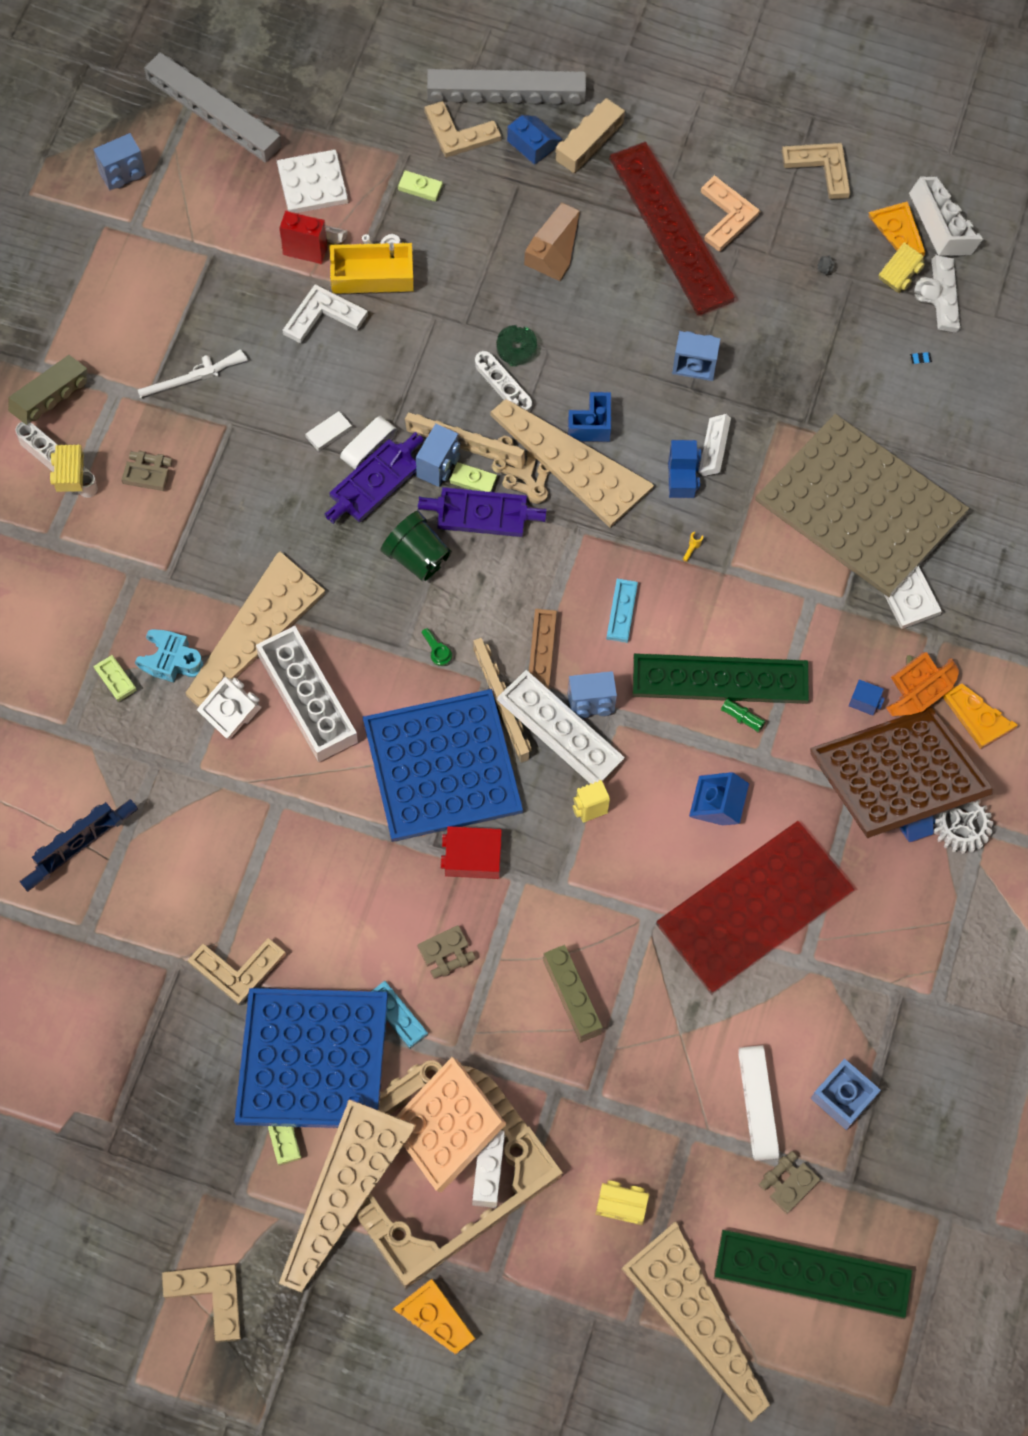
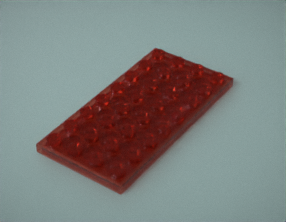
[656,821,855,995]

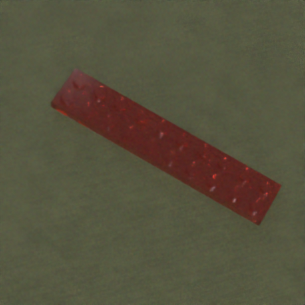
[610,141,735,316]

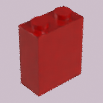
[279,211,328,264]
[441,826,502,879]

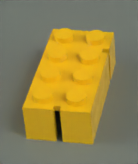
[330,243,414,293]

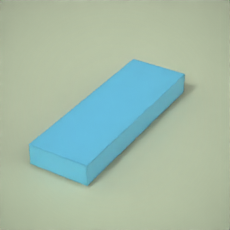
[606,579,638,643]
[371,981,428,1049]

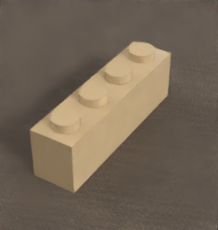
[556,98,625,174]

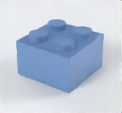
[93,133,146,191]
[672,331,721,381]
[416,423,460,487]
[567,671,617,719]
[811,1058,881,1130]

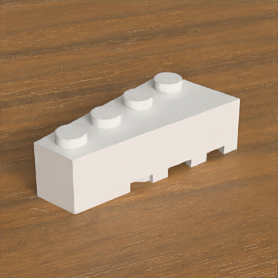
[909,177,983,256]

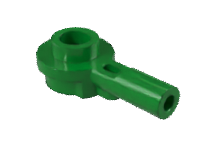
[421,628,452,666]

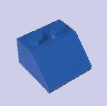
[507,115,563,165]
[689,772,749,826]

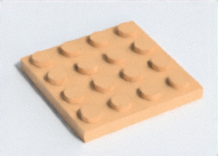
[396,1057,506,1193]

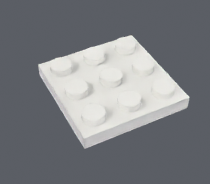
[277,150,348,213]

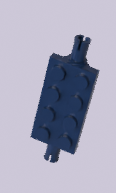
[19,799,138,892]

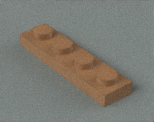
[529,609,557,690]

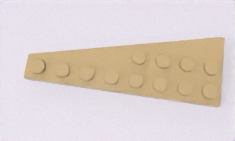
[490,399,654,527]
[186,552,325,707]
[279,1099,416,1292]
[621,1222,770,1423]

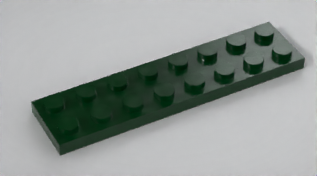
[632,653,809,704]
[713,1230,912,1320]

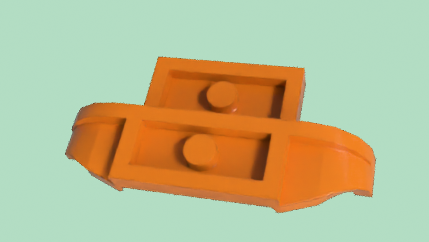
[886,652,959,716]

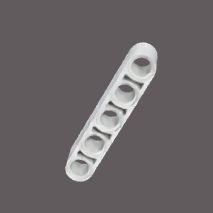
[16,422,98,498]
[739,1045,779,1161]

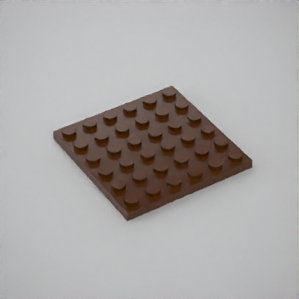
[810,707,992,838]

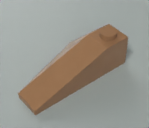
[524,203,580,281]

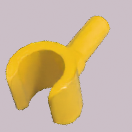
[683,532,703,562]

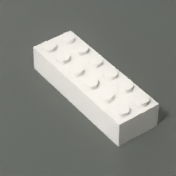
[256,626,358,762]

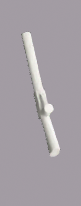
[138,350,248,399]

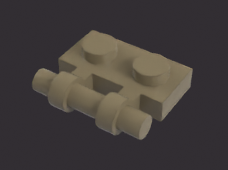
[122,451,172,491]
[417,925,475,979]
[758,1151,821,1214]

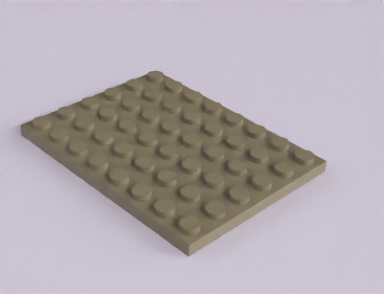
[755,414,969,598]

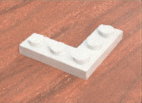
[283,285,368,343]

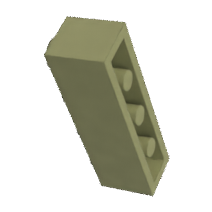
[8,355,87,425]
[543,945,602,1043]

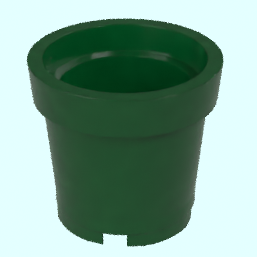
[380,510,452,582]

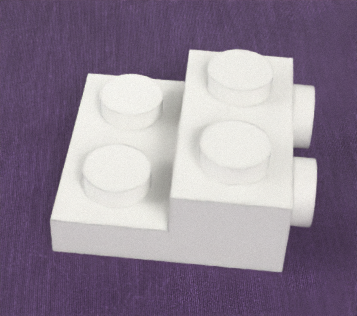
[197,677,261,739]

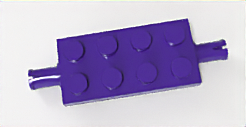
[324,432,424,524]
[418,487,547,537]

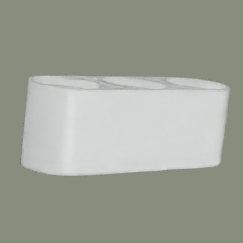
[340,416,397,470]

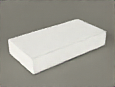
[305,411,352,452]

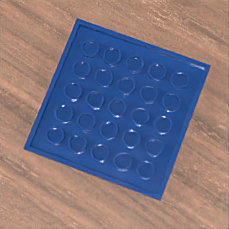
[363,689,523,842]
[234,988,388,1128]

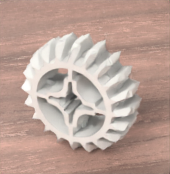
[933,799,993,854]

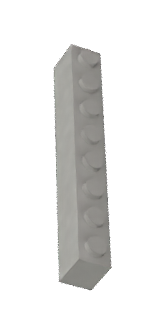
[144,53,281,163]
[427,69,585,104]

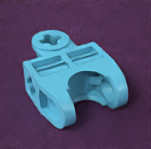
[135,629,203,683]

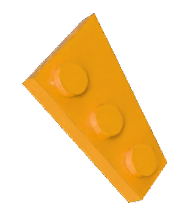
[868,201,925,256]
[943,683,1018,749]
[393,1279,476,1354]

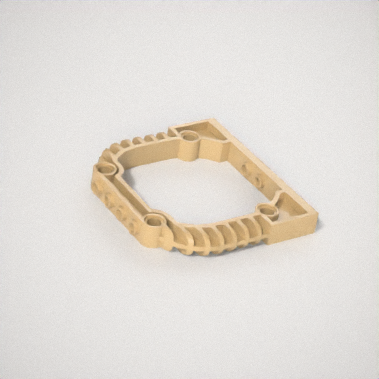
[356,1060,562,1289]

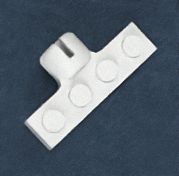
[914,255,960,333]

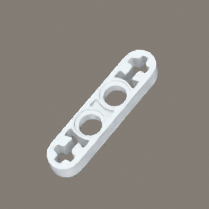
[475,351,532,413]

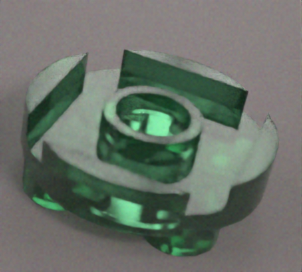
[496,325,537,367]

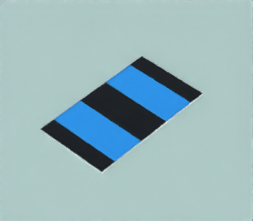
[910,352,932,364]

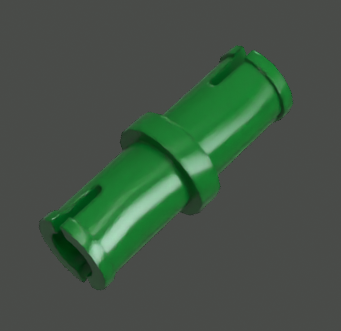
[721,699,766,733]

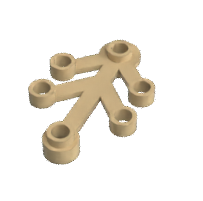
[492,436,550,504]

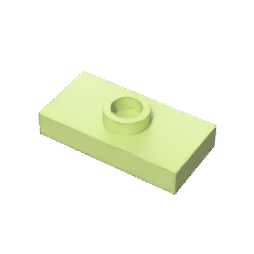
[398,171,443,202]
[450,462,497,492]
[94,655,137,702]
[268,1126,301,1166]

